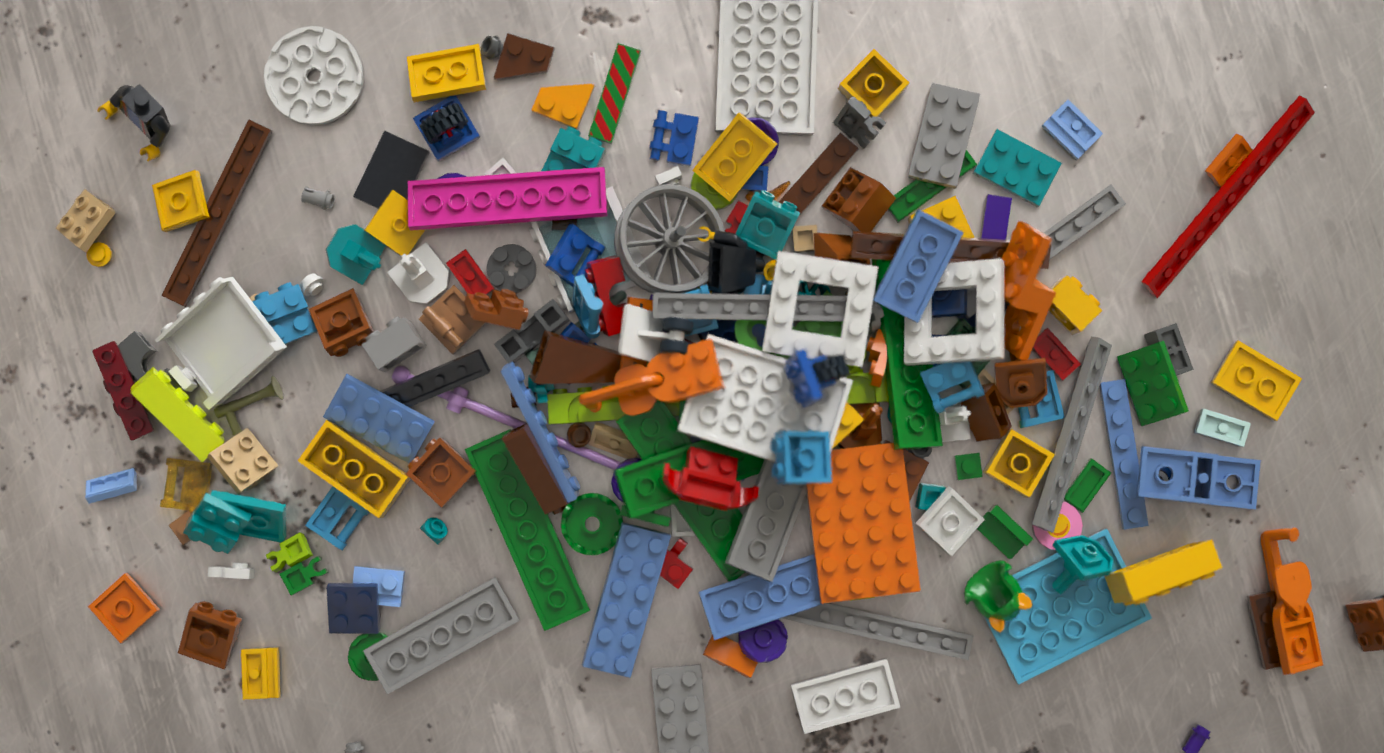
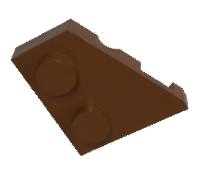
[494,33,555,81]

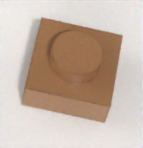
[169,510,192,545]

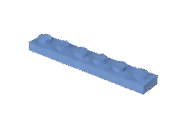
[501,361,580,503]
[1099,379,1149,530]

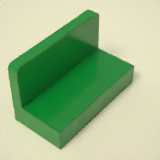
[977,505,1033,559]

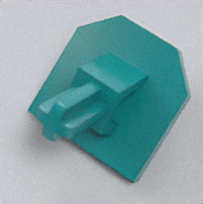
[325,224,386,285]
[1052,535,1113,594]

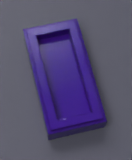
[980,194,1012,240]

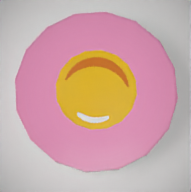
[1032,502,1083,550]

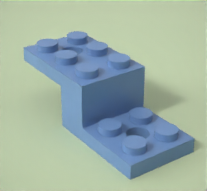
[1137,446,1261,510]

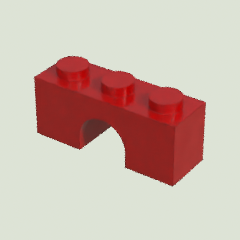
[585,255,627,337]

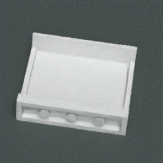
[155,277,287,410]

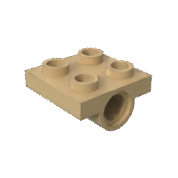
[56,189,115,252]
[207,428,278,495]

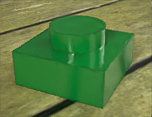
[954,453,983,480]

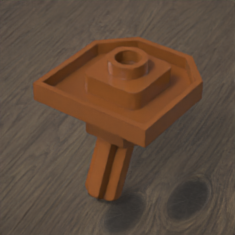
[995,352,1048,408]
[838,403,883,449]

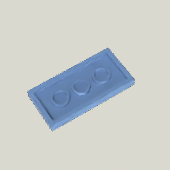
[873,210,964,323]
[323,374,435,464]

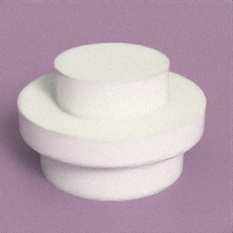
[300,273,324,296]

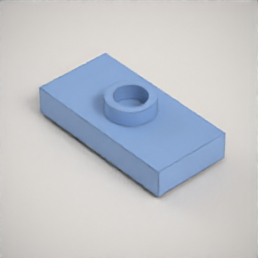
[85,468,137,504]

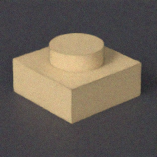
[792,225,817,252]

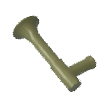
[214,376,284,436]

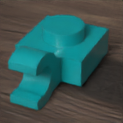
[528,375,554,404]

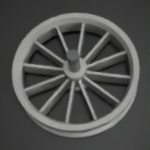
[614,184,725,293]

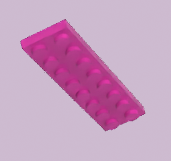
[408,167,607,230]

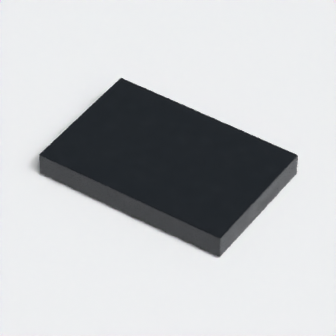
[353,130,430,209]

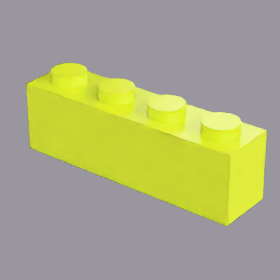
[131,367,224,462]

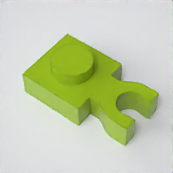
[266,532,313,573]

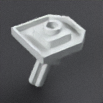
[387,242,449,304]
[939,390,971,442]

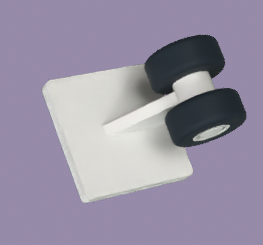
[618,304,694,362]

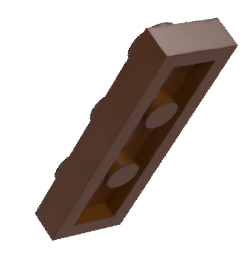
[1247,591,1281,670]

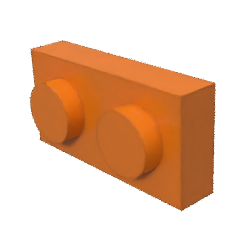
[1205,134,1253,187]

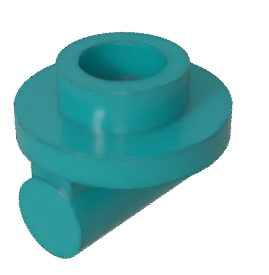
[420,517,448,545]

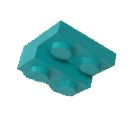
[541,126,606,171]
[735,190,800,260]
[183,493,252,554]

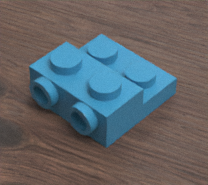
[252,282,317,345]
[771,431,832,484]

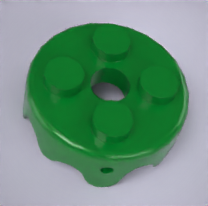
[561,493,623,555]

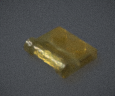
[160,458,212,511]

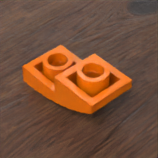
[866,329,887,388]
[703,635,758,678]

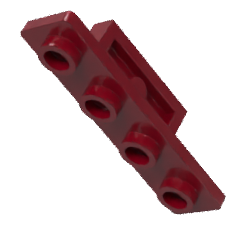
[92,341,154,441]

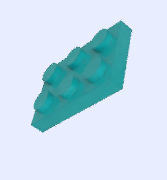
[973,129,1062,207]
[210,490,287,543]

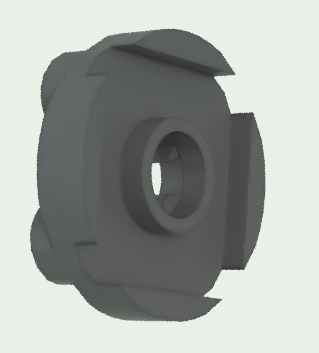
[487,244,537,293]

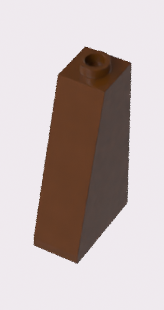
[529,330,621,384]
[502,423,568,515]

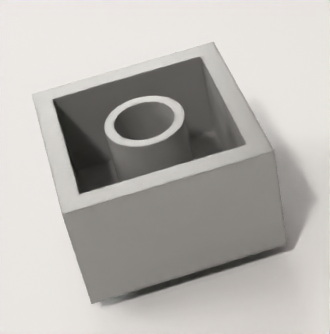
[362,317,427,373]

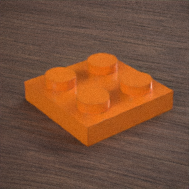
[88,573,160,644]

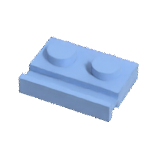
[1042,100,1103,160]
[353,566,405,607]

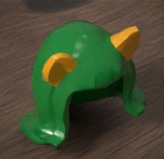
[964,560,1032,633]

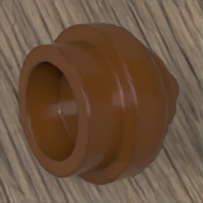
[567,423,591,448]

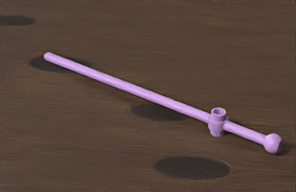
[392,366,621,470]

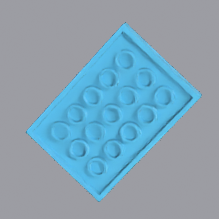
[984,528,1152,685]

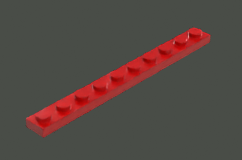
[1141,95,1315,298]

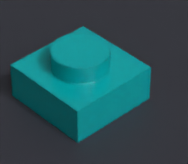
[915,483,946,510]

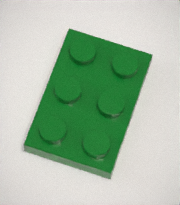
[1117,341,1189,426]

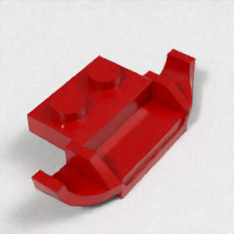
[663,446,759,511]

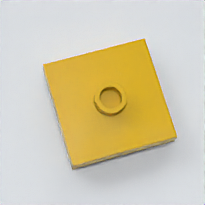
[152,170,209,232]
[364,190,426,256]

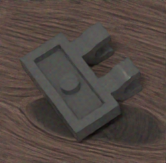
[833,96,886,149]

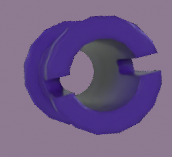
[1182,724,1211,753]

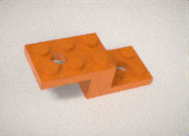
[1002,221,1056,360]

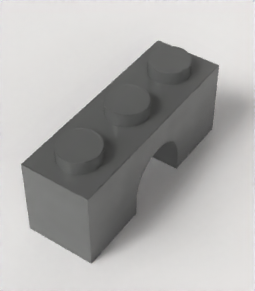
[494,299,570,363]
[118,331,186,391]

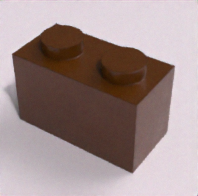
[960,383,1012,441]

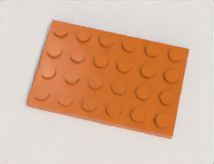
[806,443,921,604]

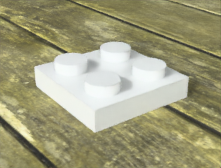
[916,486,985,556]

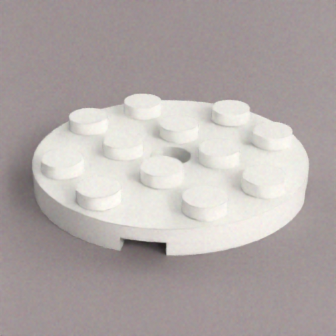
[264,26,364,125]

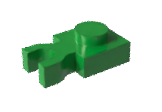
[279,556,328,596]

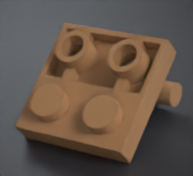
[419,285,487,355]

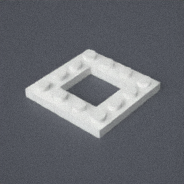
[762,251,878,367]
[904,258,1004,366]

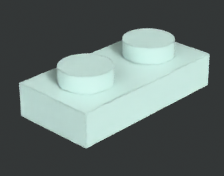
[1194,409,1251,447]

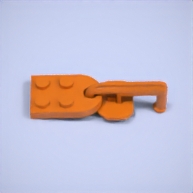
[579,339,725,416]
[1260,527,1323,675]

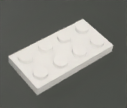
[791,658,900,734]

